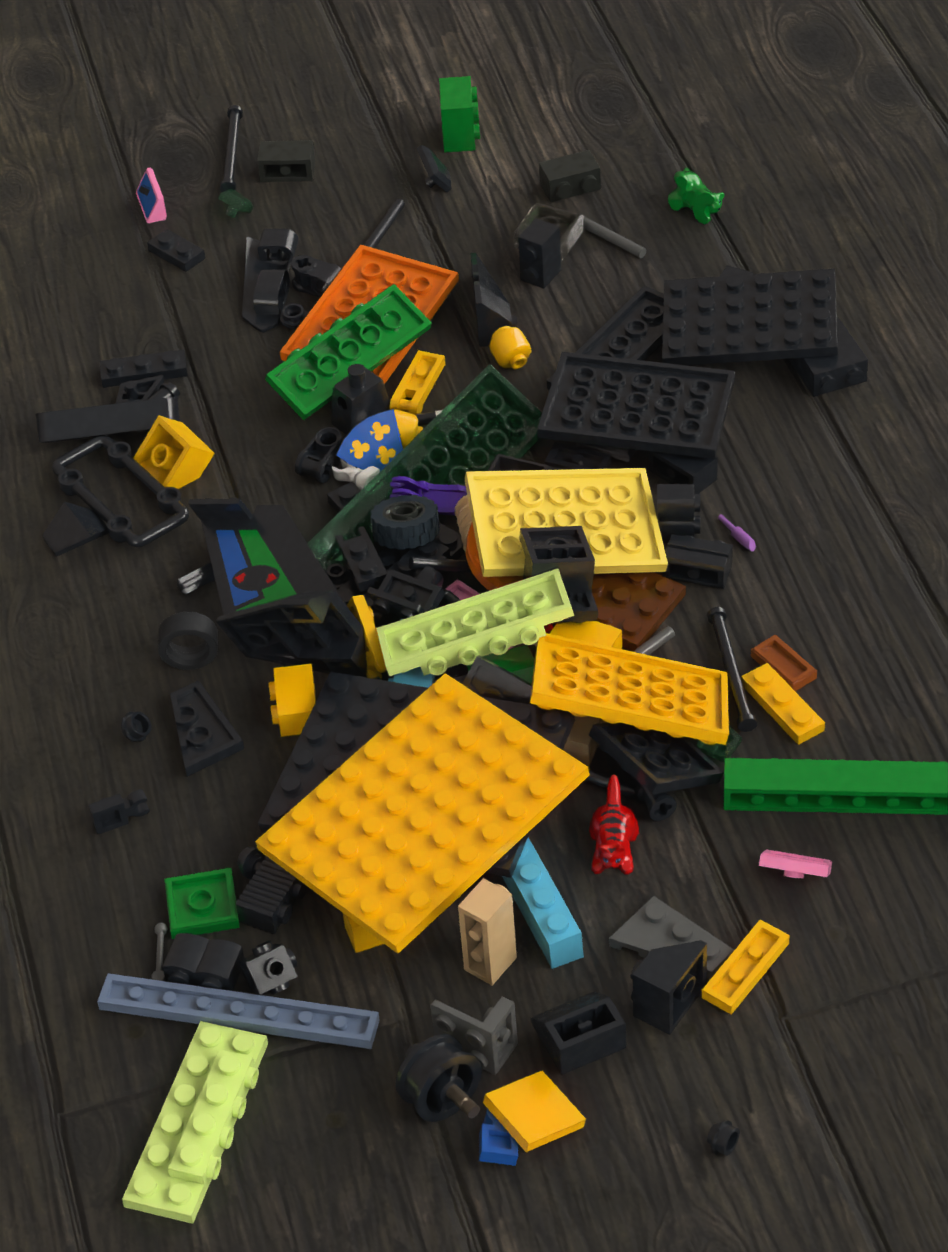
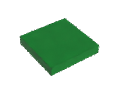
[164,868,240,939]

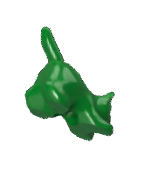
[668,168,725,224]

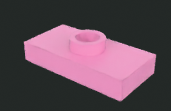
[759,849,832,878]

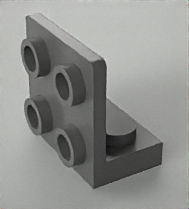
[430,996,518,1075]

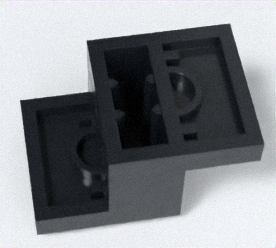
[519,526,598,625]

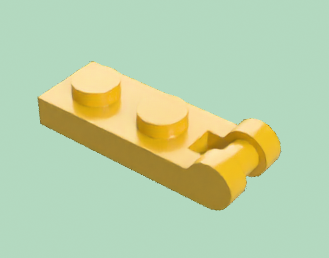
[390,350,445,414]

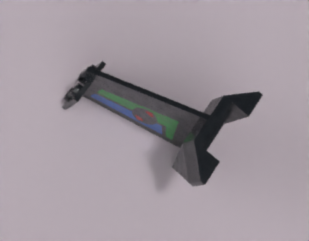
[188,497,367,677]

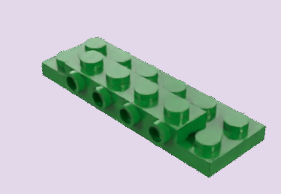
[265,284,432,420]

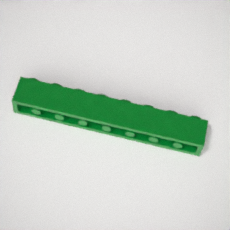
[724,758,948,815]

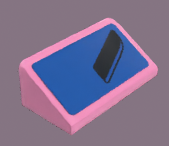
[136,167,167,223]

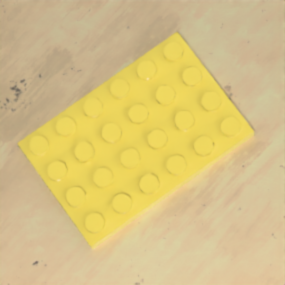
[465,468,668,577]

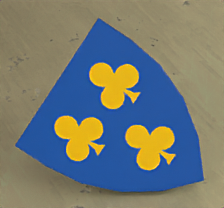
[336,409,407,472]

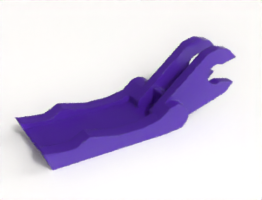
[390,476,467,516]

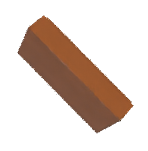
[751,635,817,692]

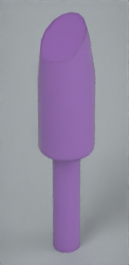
[718,514,756,551]

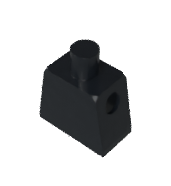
[331,364,390,435]

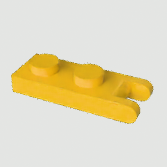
[347,595,387,679]

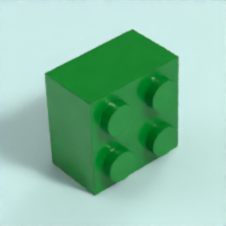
[439,76,480,153]

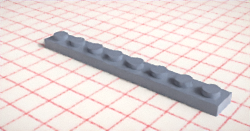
[97,973,380,1049]

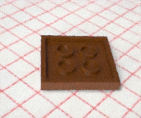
[592,572,686,651]

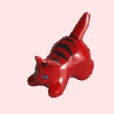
[589,775,639,875]

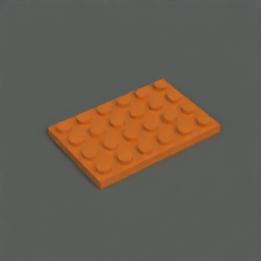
[280,244,459,385]

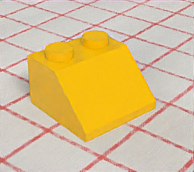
[133,415,215,489]

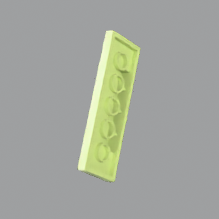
[376,568,574,676]
[122,1021,268,1224]

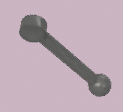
[151,923,168,981]

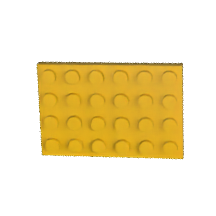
[530,633,729,745]

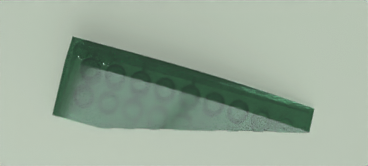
[308,364,542,571]

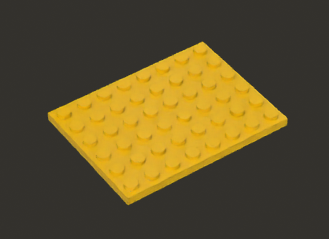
[255,673,590,954]

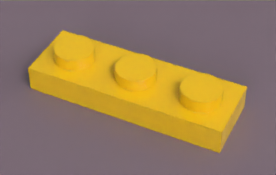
[741,663,825,745]
[702,920,790,1015]

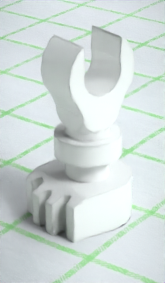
[332,459,384,495]

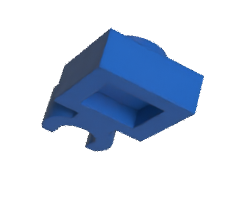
[479,1108,518,1166]

